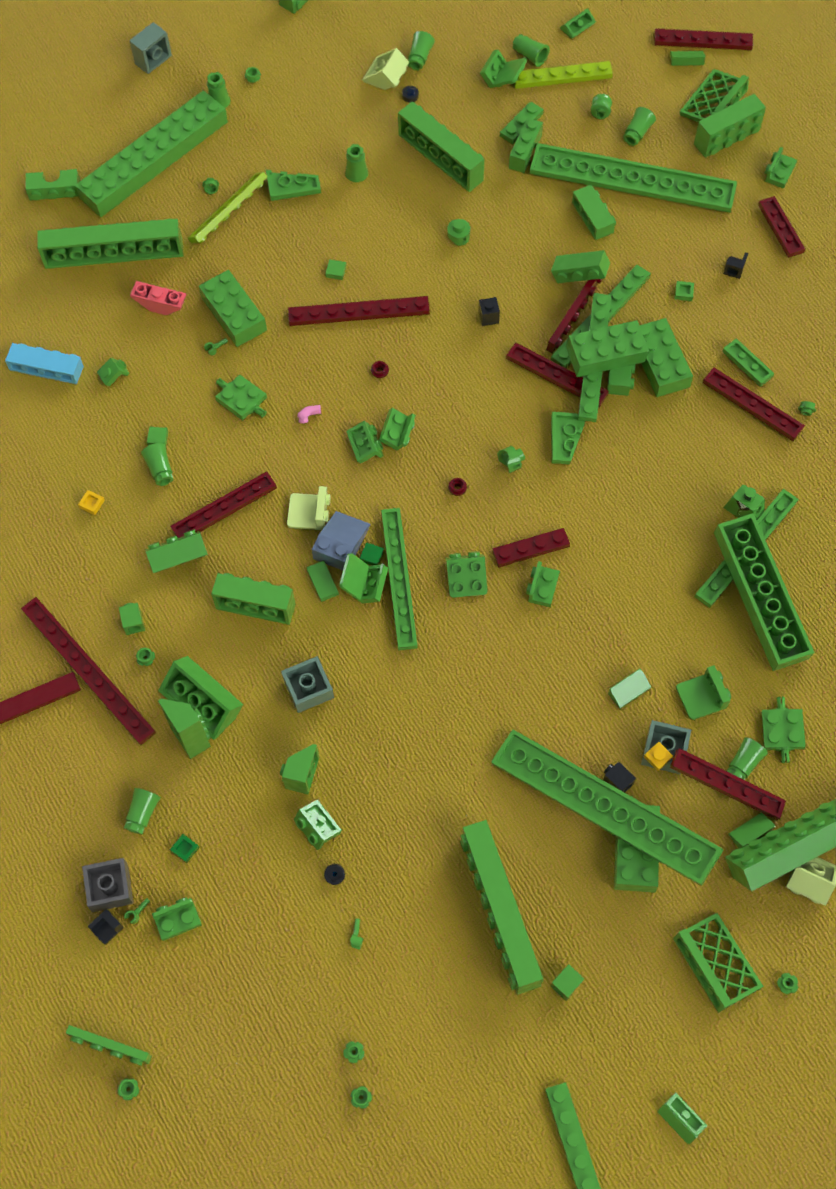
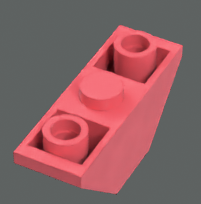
[130,281,186,315]

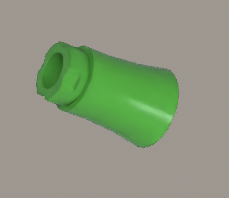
[408,31,435,71]
[512,34,550,67]
[207,72,231,108]
[623,107,656,146]
[345,144,369,182]
[141,443,174,486]
[727,737,768,780]
[124,788,161,835]

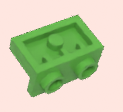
[764,147,798,189]
[379,408,416,450]
[346,421,384,464]
[526,561,560,608]
[294,799,342,850]
[152,898,202,941]

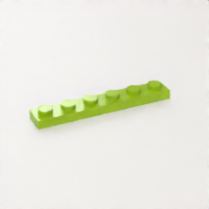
[514,61,613,89]
[188,172,267,244]

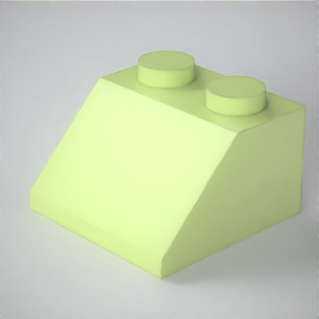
[362,48,409,90]
[786,857,836,906]

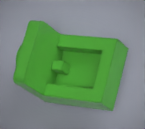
[97,358,130,386]

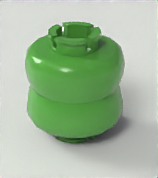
[591,94,612,119]

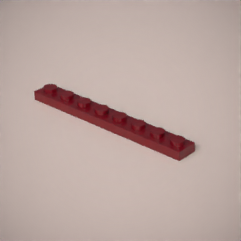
[288,296,430,326]

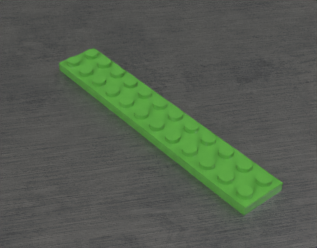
[530,143,737,213]
[491,729,723,887]

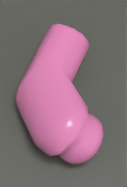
[297,405,321,424]

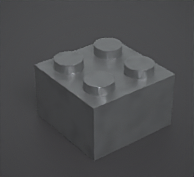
[82,858,134,912]

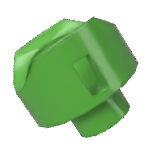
[447,219,470,246]
[497,446,525,473]

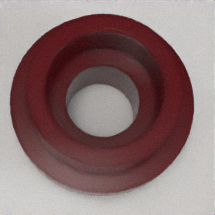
[371,361,389,378]
[448,478,467,496]

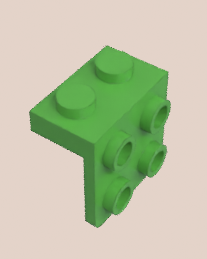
[480,49,527,88]
[445,551,488,598]
[339,553,388,604]
[676,665,731,720]

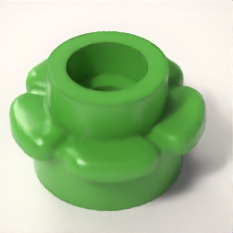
[245,67,261,83]
[202,178,219,194]
[798,401,816,416]
[136,648,155,666]
[777,973,798,994]
[343,1041,365,1063]
[118,1078,139,1101]
[351,1086,372,1109]

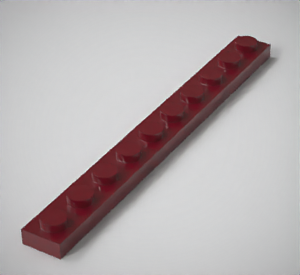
[21,597,156,746]

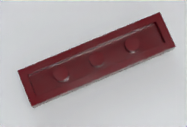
[758,196,805,258]
[492,528,570,568]

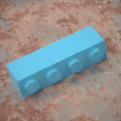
[5,343,84,384]

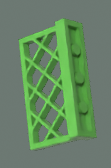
[680,69,749,122]
[673,913,764,1013]

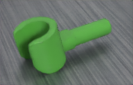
[204,338,228,356]
[124,898,150,924]
[350,919,364,950]

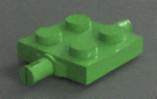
[215,375,267,420]
[761,697,806,763]

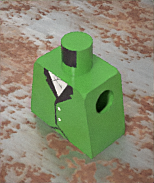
[724,484,765,520]

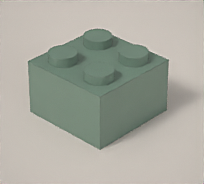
[129,22,172,74]
[281,656,334,713]
[641,720,691,774]

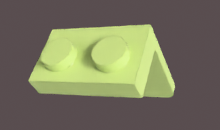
[287,486,331,530]

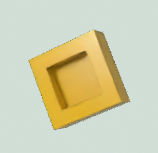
[78,490,105,515]
[644,742,673,771]

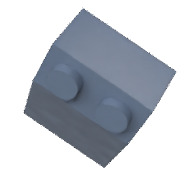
[312,511,370,570]

